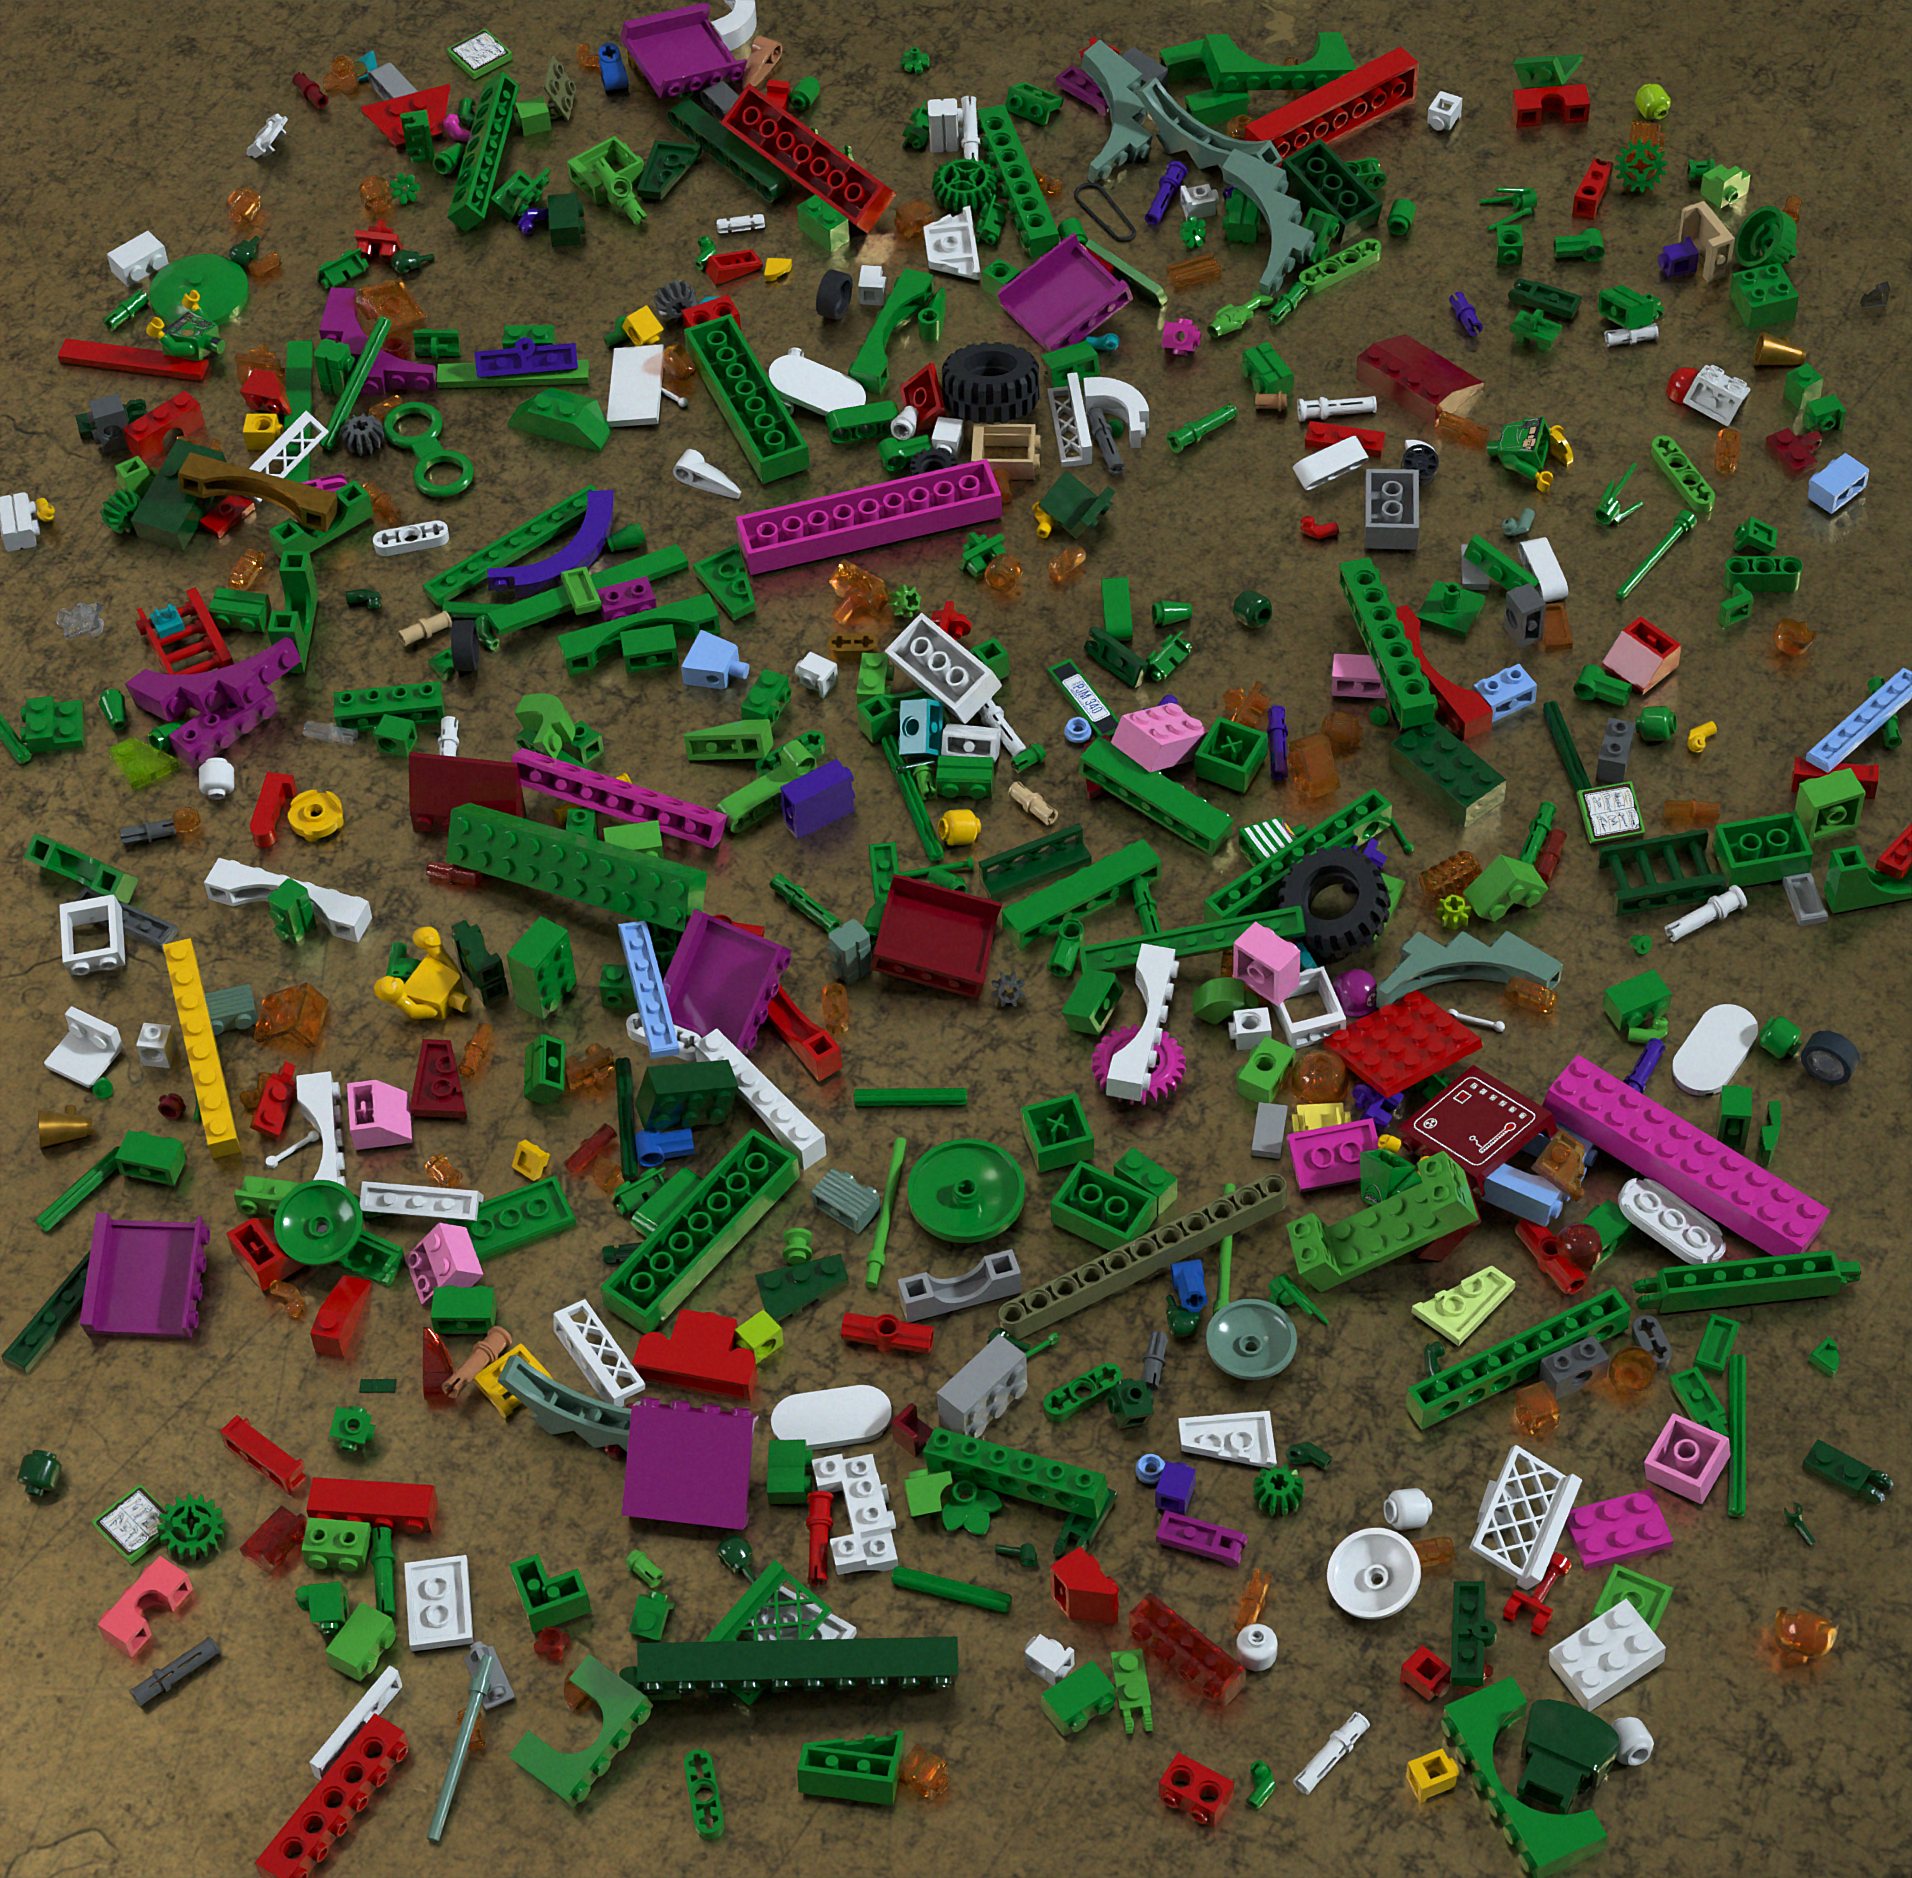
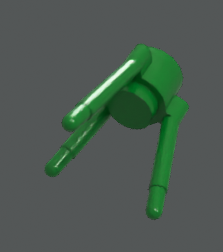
[1479,187,1537,231]
[1593,462,1643,525]
[1268,1274,1329,1325]

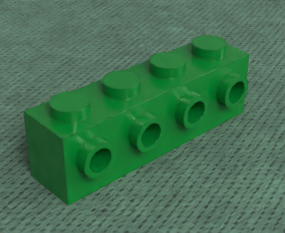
[333,681,445,734]

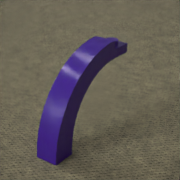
[487,490,613,599]

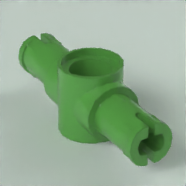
[592,157,648,225]

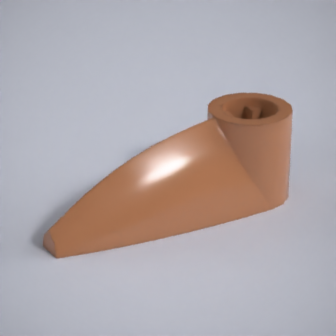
[742,36,783,90]

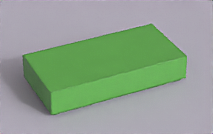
[561,567,602,615]

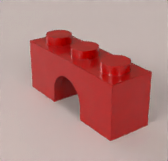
[1512,84,1590,128]
[123,390,205,462]

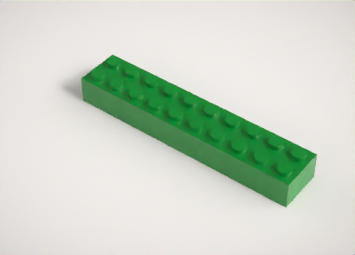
[446,803,707,932]

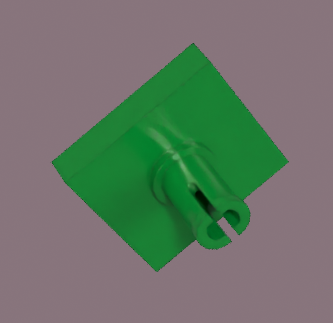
[1416,580,1486,640]

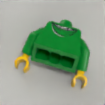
[1360,1134,1429,1205]

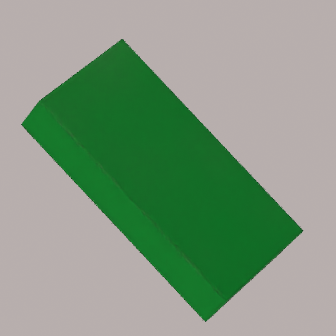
[1693,1313,1740,1376]

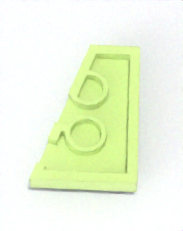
[1411,1265,1515,1346]

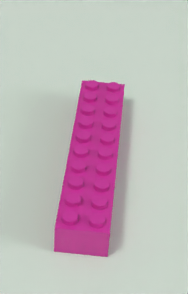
[735,459,1002,575]
[1542,1054,1830,1256]

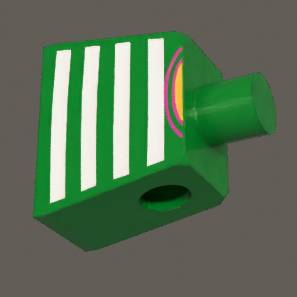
[1239,817,1308,867]

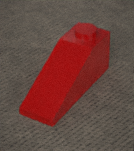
[310,1275,372,1358]

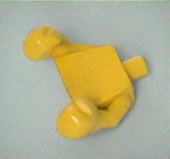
[374,926,471,1020]

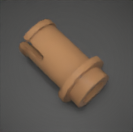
[1255,391,1287,412]

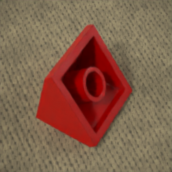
[899,362,947,432]

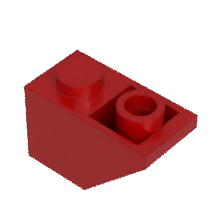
[240,369,292,415]

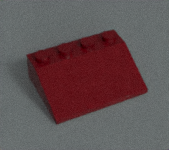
[1356,334,1484,428]
[409,752,527,834]

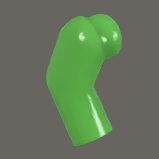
[1628,1017,1669,1044]

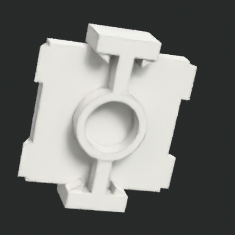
[245,113,288,158]

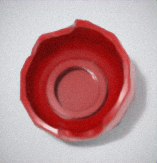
[1666,367,1700,405]

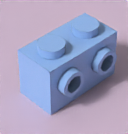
[1808,453,1869,514]
[1473,664,1537,723]

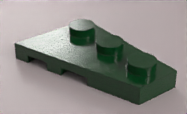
[637,140,702,200]
[755,1253,849,1325]

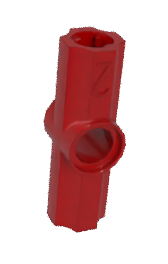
[1515,1218,1587,1295]
[841,1312,934,1354]

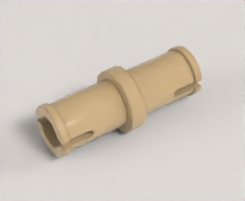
[397,611,452,647]
[1008,781,1058,825]

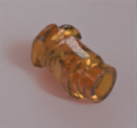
[1047,547,1086,581]

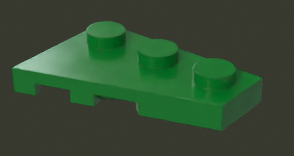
[693,543,756,621]

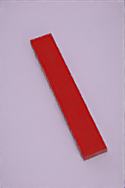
[58,338,209,381]

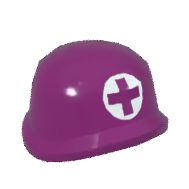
[1332,969,1377,1017]

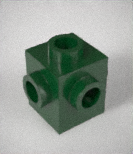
[1107,1378,1154,1429]

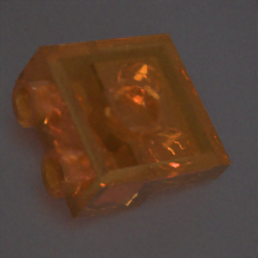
[354,278,427,333]

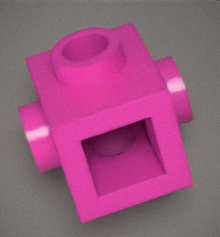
[1161,318,1201,355]

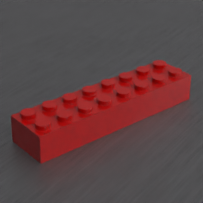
[1245,46,1419,167]
[720,84,896,234]

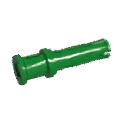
[1166,403,1238,453]

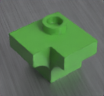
[1700,164,1751,209]
[115,456,158,499]
[902,1469,952,1516]

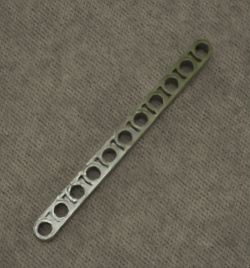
[999,1174,1288,1340]

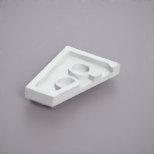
[1178,1411,1277,1468]

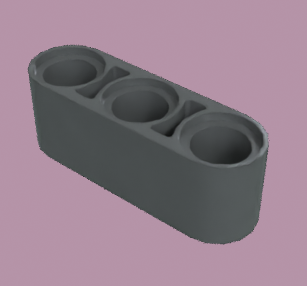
[700,81,739,136]

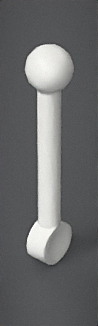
[661,388,688,407]
[1447,1009,1505,1032]
[266,1131,319,1169]

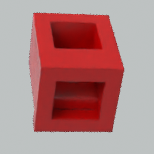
[1400,1645,1451,1701]

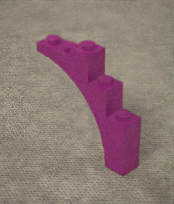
[319,287,437,395]
[125,637,302,722]

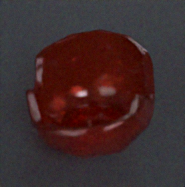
[1556,1222,1603,1269]

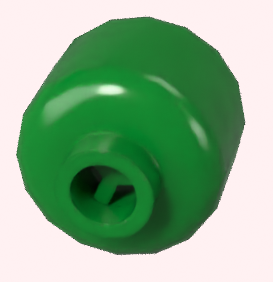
[1635,706,1677,742]
[1758,1016,1803,1059]

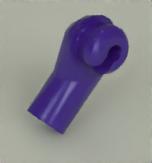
[518,207,549,235]

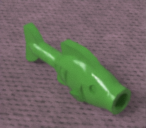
[1207,290,1274,339]

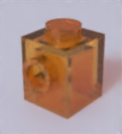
[1515,1380,1561,1435]

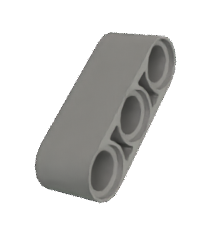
[368,62,418,101]

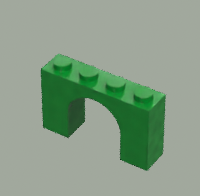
[1159,39,1250,126]
[268,551,319,673]
[508,1654,653,1808]

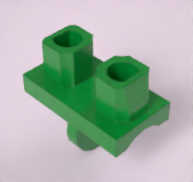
[1509,309,1562,351]
[413,328,461,359]
[958,532,1008,578]

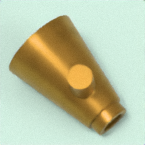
[1754,331,1806,365]
[38,1104,93,1148]

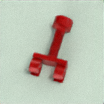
[1503,1552,1572,1636]

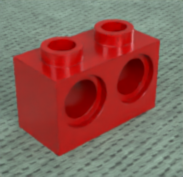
[682,295,741,330]
[1159,1752,1234,1827]

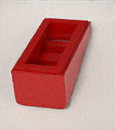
[706,249,763,285]

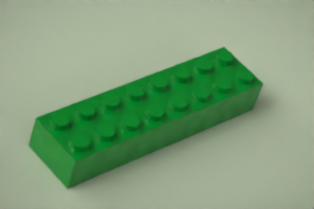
[684,314,810,484]
[600,1128,800,1334]

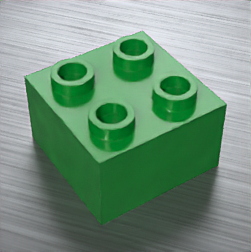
[1729,263,1799,329]
[1195,716,1268,793]
[1021,1093,1094,1173]

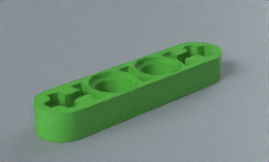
[1299,239,1382,294]
[1651,435,1715,513]

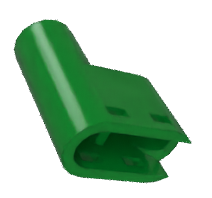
[386,942,422,984]

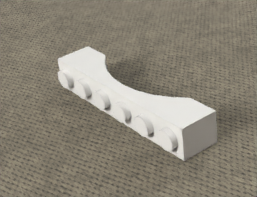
[204,858,372,943]
[1106,943,1179,1101]
[694,1029,826,1170]
[296,1071,346,1233]

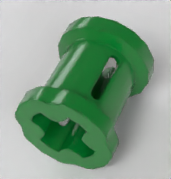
[1687,158,1715,181]

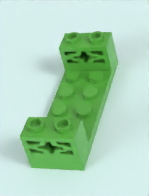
[1286,1151,1479,1293]

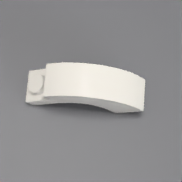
[711,0,757,51]
[1084,377,1149,449]

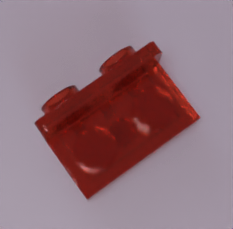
[239,1505,308,1574]

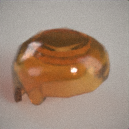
[662,341,697,381]
[1773,618,1817,655]
[1609,1345,1657,1395]

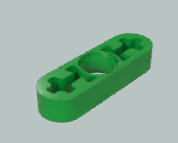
[756,730,826,779]
[1043,1363,1122,1422]
[684,1749,725,1840]

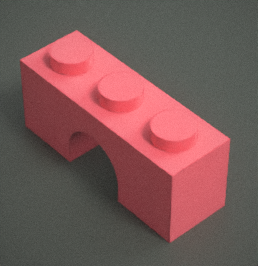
[97,1556,193,1658]

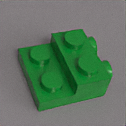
[20,696,84,753]

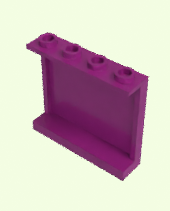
[620,2,747,99]
[996,233,1133,353]
[663,909,792,1055]
[80,1212,210,1338]
[622,1397,758,1530]

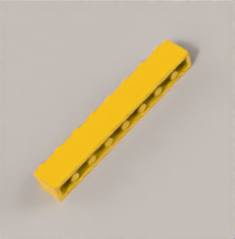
[163,938,241,1159]

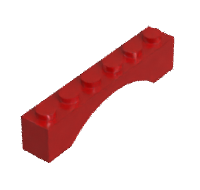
[1396,604,1493,741]
[767,984,843,1082]

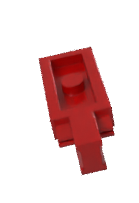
[250,1061,296,1140]

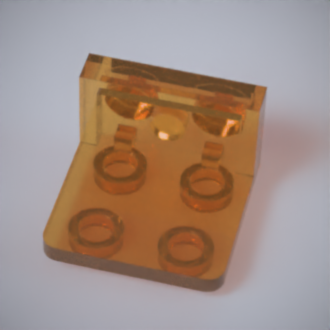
[253,982,329,1049]

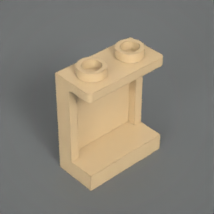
[1678,201,1735,283]

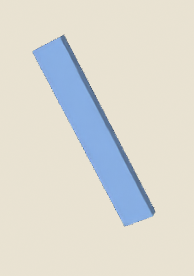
[1806,667,1912,773]
[618,921,680,1059]

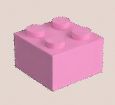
[1233,922,1300,1006]
[1644,1413,1730,1504]

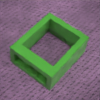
[567,136,645,205]

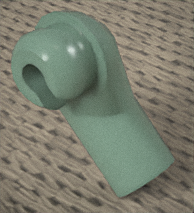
[1502,508,1535,537]

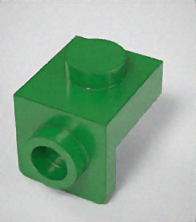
[628,1590,675,1640]

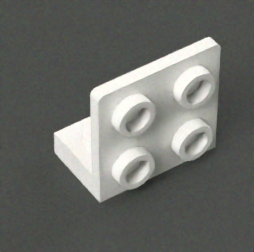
[1683,365,1751,426]
[44,1006,124,1088]

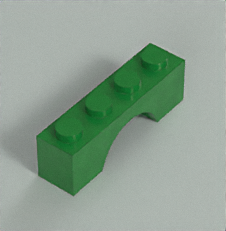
[268,480,374,558]
[23,833,139,904]

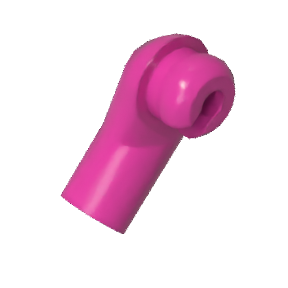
[443,114,471,143]

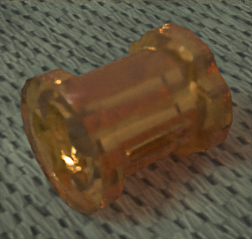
[424,1153,463,1189]

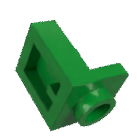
[1734,516,1778,554]
[1718,582,1754,628]

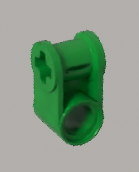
[1344,157,1387,190]

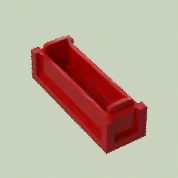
[1791,757,1879,799]
[220,1415,307,1496]

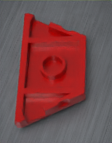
[361,83,451,148]

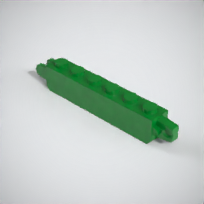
[1632,1250,1861,1313]

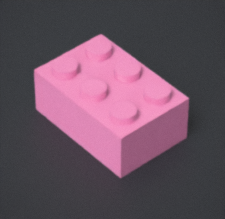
[1111,703,1209,772]

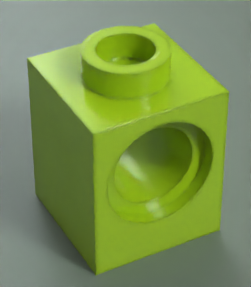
[735,1310,784,1364]

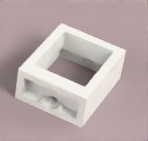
[60,894,125,975]
[1271,966,1346,1049]

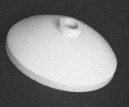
[1327,1528,1421,1619]

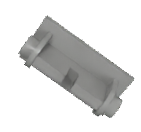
[463,1641,515,1710]

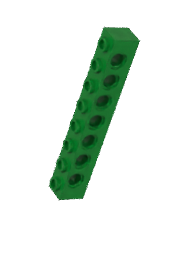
[447,71,520,232]
[976,104,1059,257]
[1338,557,1438,728]
[1204,788,1392,923]
[1406,1287,1631,1430]

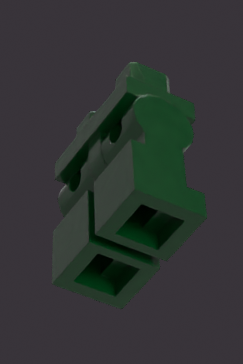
[451,920,509,1006]

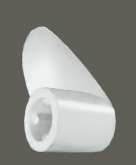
[673,449,741,499]

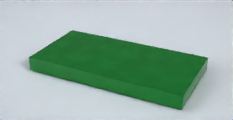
[447,1175,577,1261]

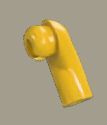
[35,498,55,522]

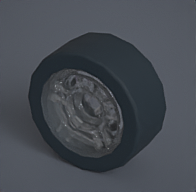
[1801,1031,1860,1085]

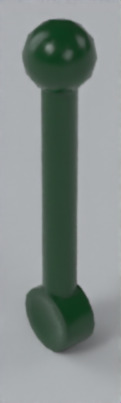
[896,756,938,774]

